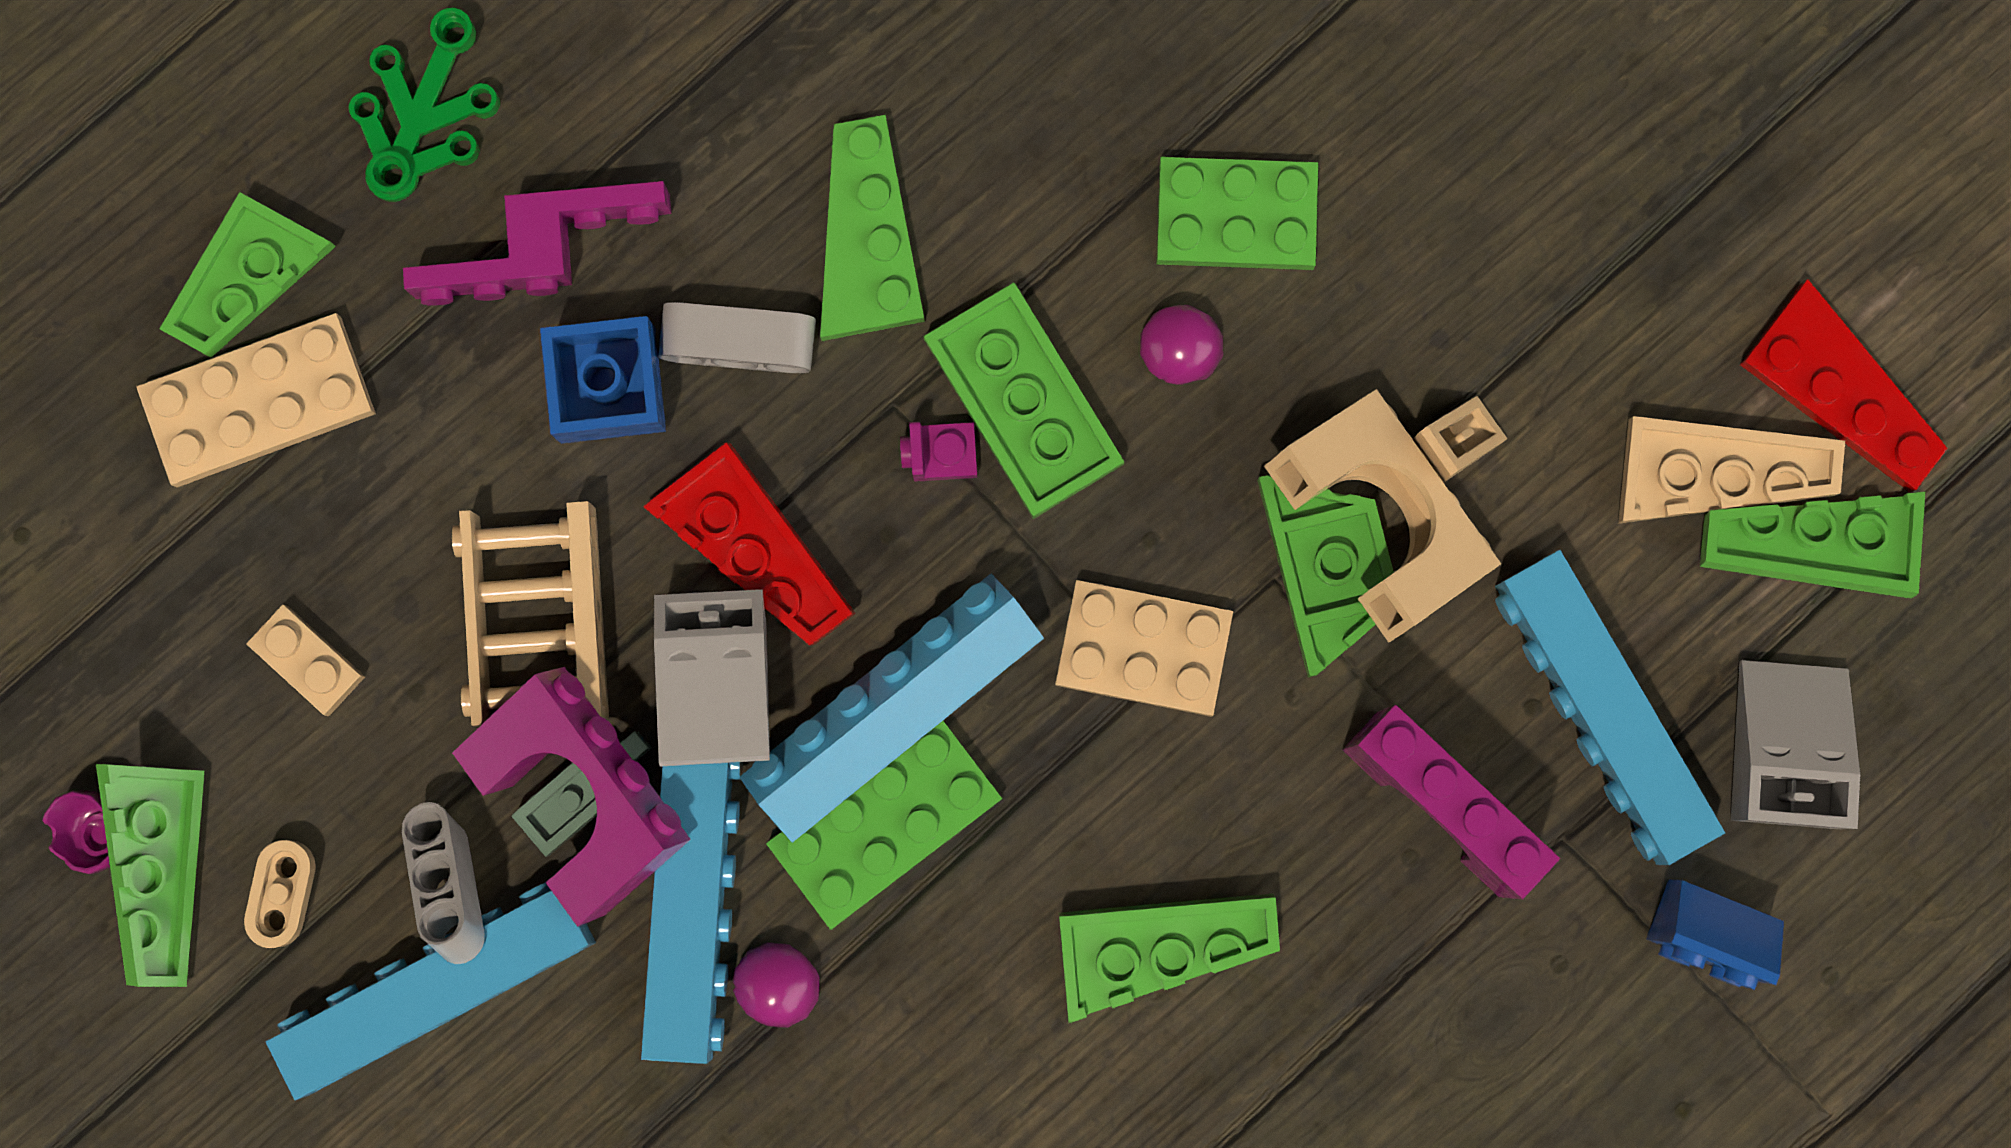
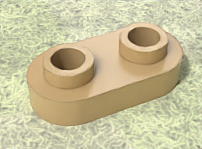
[244,840,316,948]

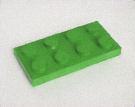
[923,283,1124,519]
[766,721,1002,930]

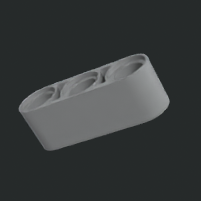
[658,303,816,373]
[402,802,485,964]

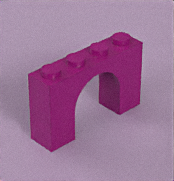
[452,667,691,927]
[1342,705,1561,900]

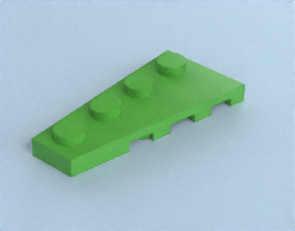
[820,115,925,341]
[1700,492,1925,599]
[96,764,205,987]
[1059,893,1280,1023]

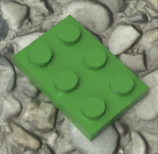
[1156,157,1318,270]

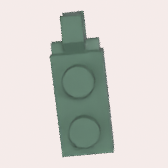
[512,731,652,857]

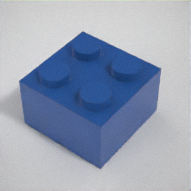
[540,316,666,444]

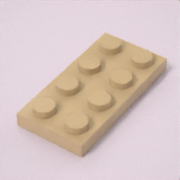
[137,313,376,487]

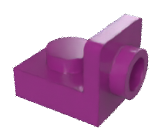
[900,422,977,482]

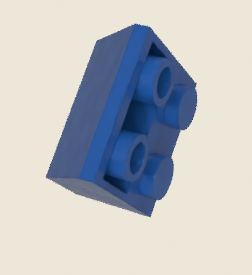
[1646,879,1784,990]

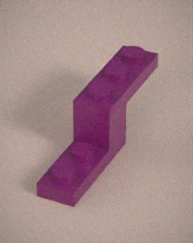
[403,181,671,305]

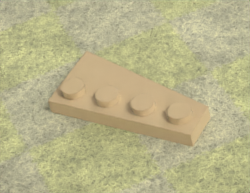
[1618,416,1845,524]

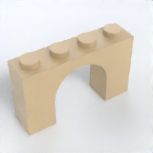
[1264,389,1501,642]

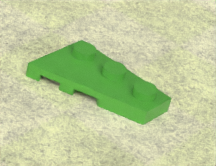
[159,192,336,358]

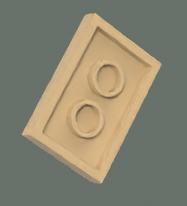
[1055,580,1233,717]

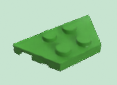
[1257,475,1394,678]

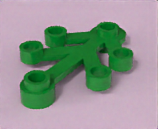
[349,8,500,202]

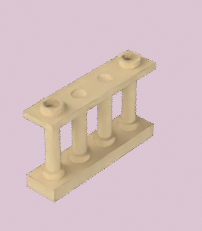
[452,501,609,727]

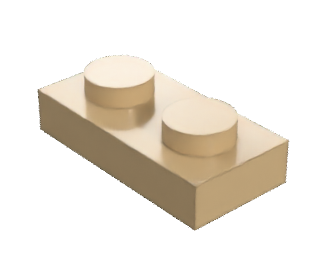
[247,605,365,716]

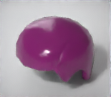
[1140,305,1223,385]
[42,790,110,874]
[733,942,819,1028]

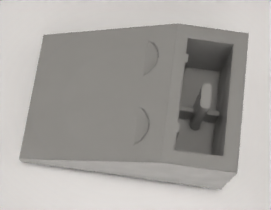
[654,589,770,766]
[1731,660,1860,829]

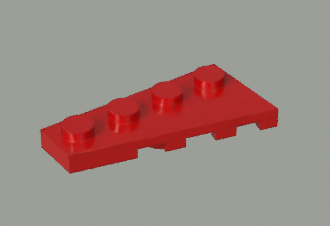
[1740,279,1948,492]
[643,443,856,646]

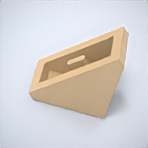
[1413,396,1507,483]

